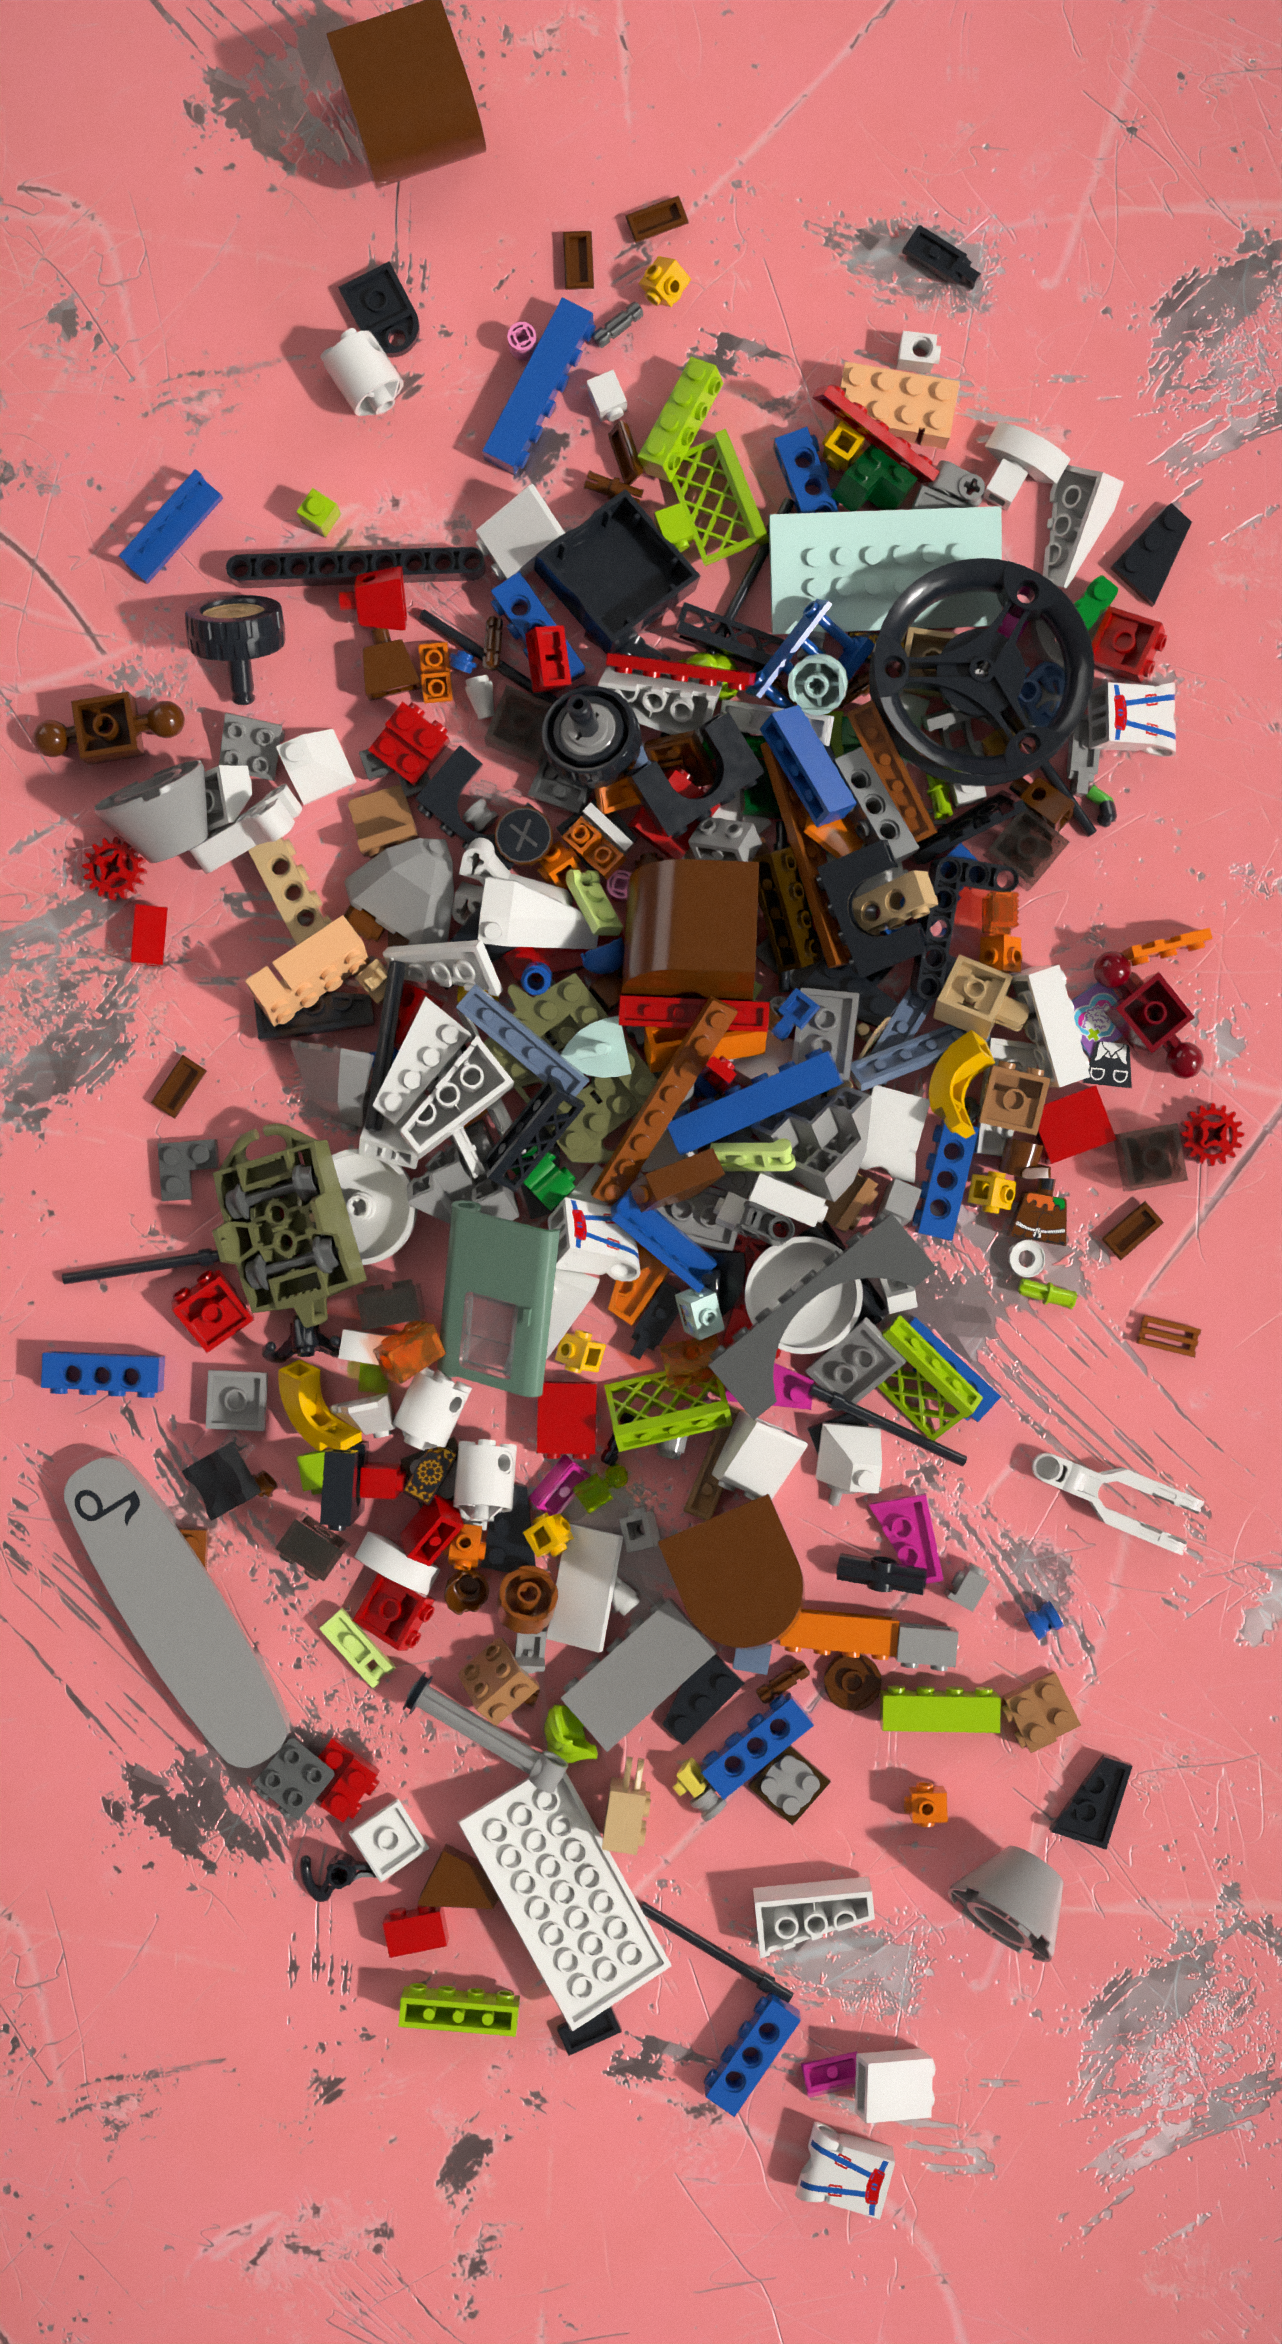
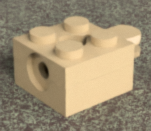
[933,954,1029,1039]
[602,1756,651,1855]

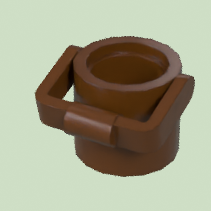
[998,1137,1051,1180]

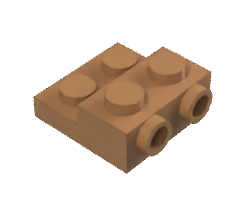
[978,1060,1051,1136]
[1001,1671,1081,1753]

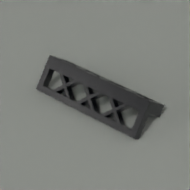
[672,602,784,677]
[482,1075,585,1192]
[796,1220,889,1327]

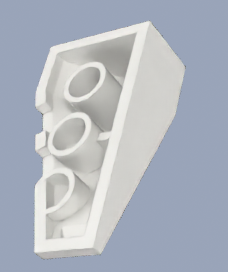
[1043,465,1124,589]
[478,877,598,949]
[330,1393,396,1438]

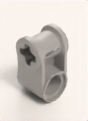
[927,460,985,507]

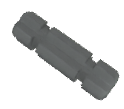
[593,302,643,348]

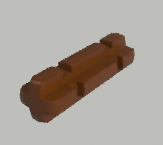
[482,616,503,671]
[756,1661,810,1704]

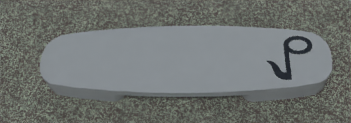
[64,1455,290,1768]

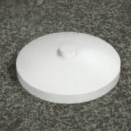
[324,1149,418,1265]
[745,1236,863,1354]

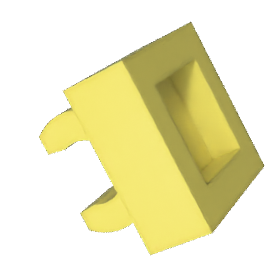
[673,1757,708,1798]

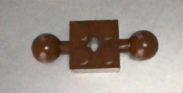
[33,691,185,765]

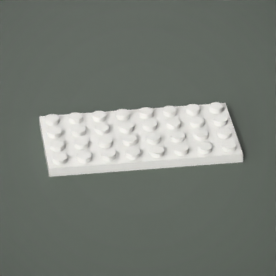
[457,1771,672,2031]

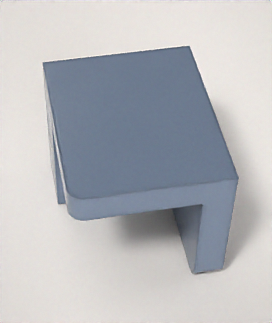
[732,1645,772,1675]

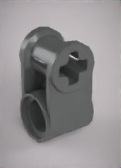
[734,1201,795,1246]

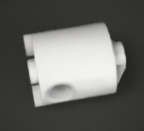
[320,328,403,416]
[393,1364,472,1450]
[453,1439,517,1522]

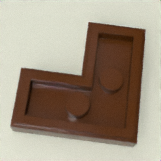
[643,730,716,787]

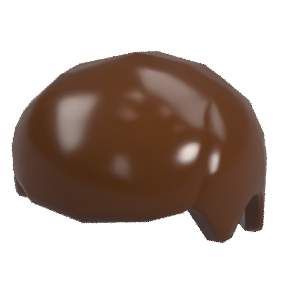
[444,1569,490,1615]

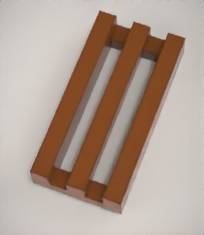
[1136,1315,1202,1358]

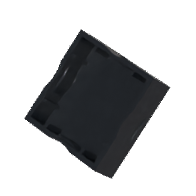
[533,489,701,654]

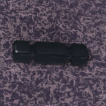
[601,1412,635,1466]

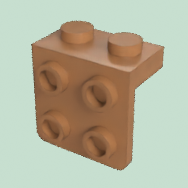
[348,785,419,858]
[803,1172,878,1233]
[458,1637,540,1726]

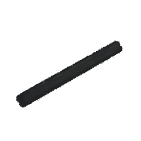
[365,961,406,1132]

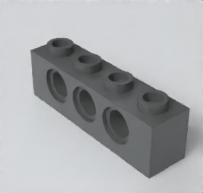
[832,747,920,864]

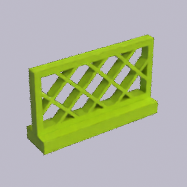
[672,428,769,566]
[877,1315,983,1441]
[604,1360,733,1452]

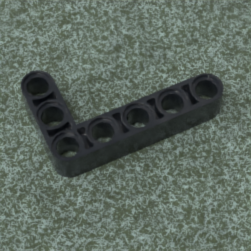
[910,857,1019,1000]

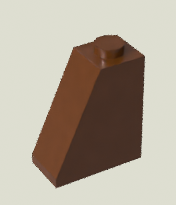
[629,1148,725,1213]
[417,1844,501,1909]

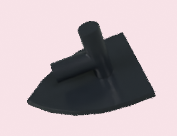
[701,1252,746,1317]

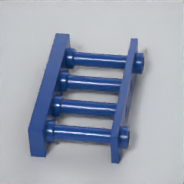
[745,599,875,709]

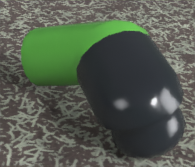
[1085,785,1117,828]

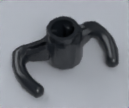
[262,1315,341,1363]
[300,1853,377,1902]

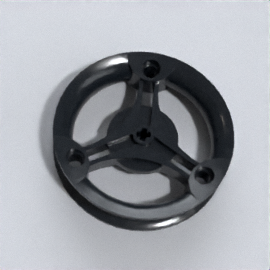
[869,558,1095,787]

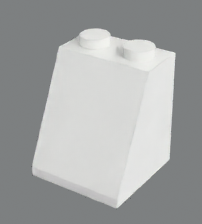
[475,484,565,581]
[712,1411,808,1500]

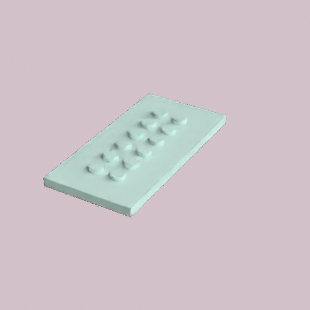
[768,506,1002,635]

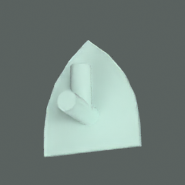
[561,1016,632,1078]

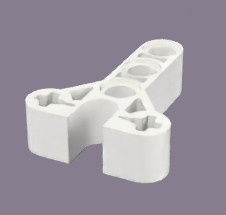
[189,784,302,874]
[452,838,573,925]

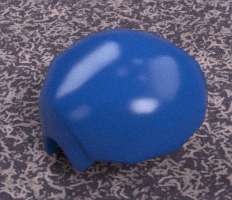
[581,938,624,974]

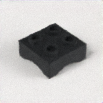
[182,1442,262,1521]

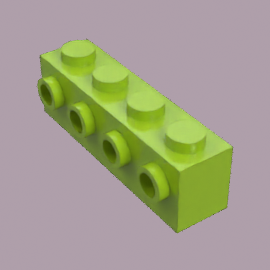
[637,356,724,483]
[880,1685,1001,1733]
[398,1983,520,2037]

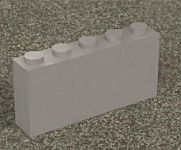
[561,1598,718,1752]

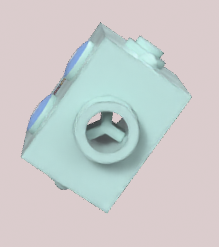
[675,1287,725,1340]

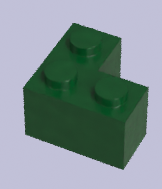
[831,444,918,512]

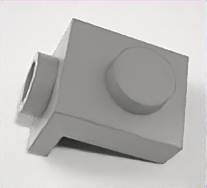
[515,1627,547,1673]

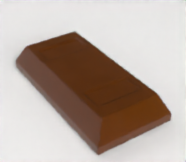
[625,196,689,243]
[563,231,594,290]
[608,421,644,485]
[151,1055,207,1119]
[1101,1201,1164,1261]

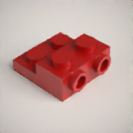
[1092,606,1167,684]
[368,701,450,787]
[171,1269,255,1353]
[352,1573,435,1651]
[316,1736,380,1823]

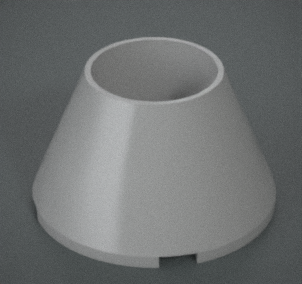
[94,760,208,863]
[948,1846,1064,1962]

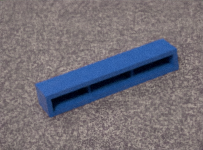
[482,297,596,475]
[667,1048,844,1156]

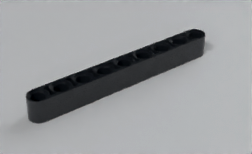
[226,547,486,588]

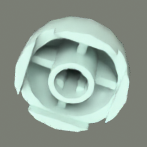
[787,653,848,716]

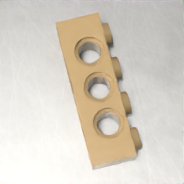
[248,837,332,945]
[853,870,938,936]

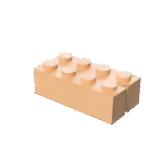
[833,361,960,449]
[245,915,370,1027]

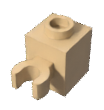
[355,958,388,1006]

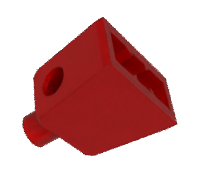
[339,566,408,631]

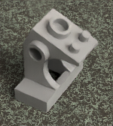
[921,707,984,756]

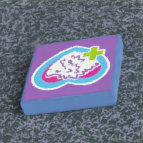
[1071,982,1123,1059]

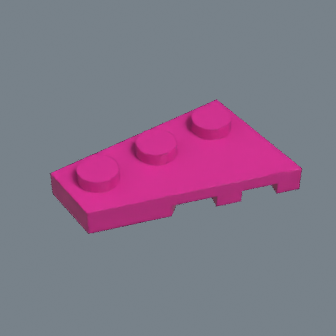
[725,1363,814,1410]
[869,1493,944,1584]

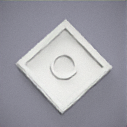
[348,1798,429,1883]

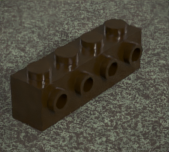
[748,847,822,973]

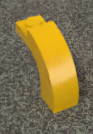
[929,1030,995,1139]
[278,1359,362,1451]

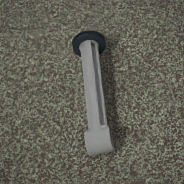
[403,1672,568,1793]

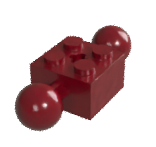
[1093,951,1204,1079]

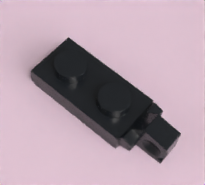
[902,225,981,290]
[629,1281,681,1360]

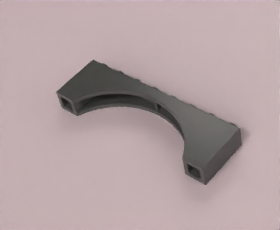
[708,1213,937,1420]

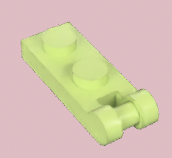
[566,869,623,936]
[710,1138,796,1171]
[319,1608,396,1688]

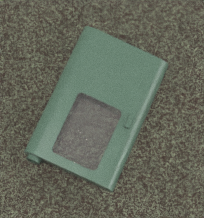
[437,1200,560,1397]

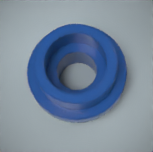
[449,649,478,674]

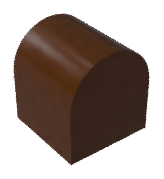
[326,0,486,189]
[622,859,759,1001]
[658,1494,805,1650]

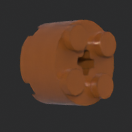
[497,1566,558,1634]

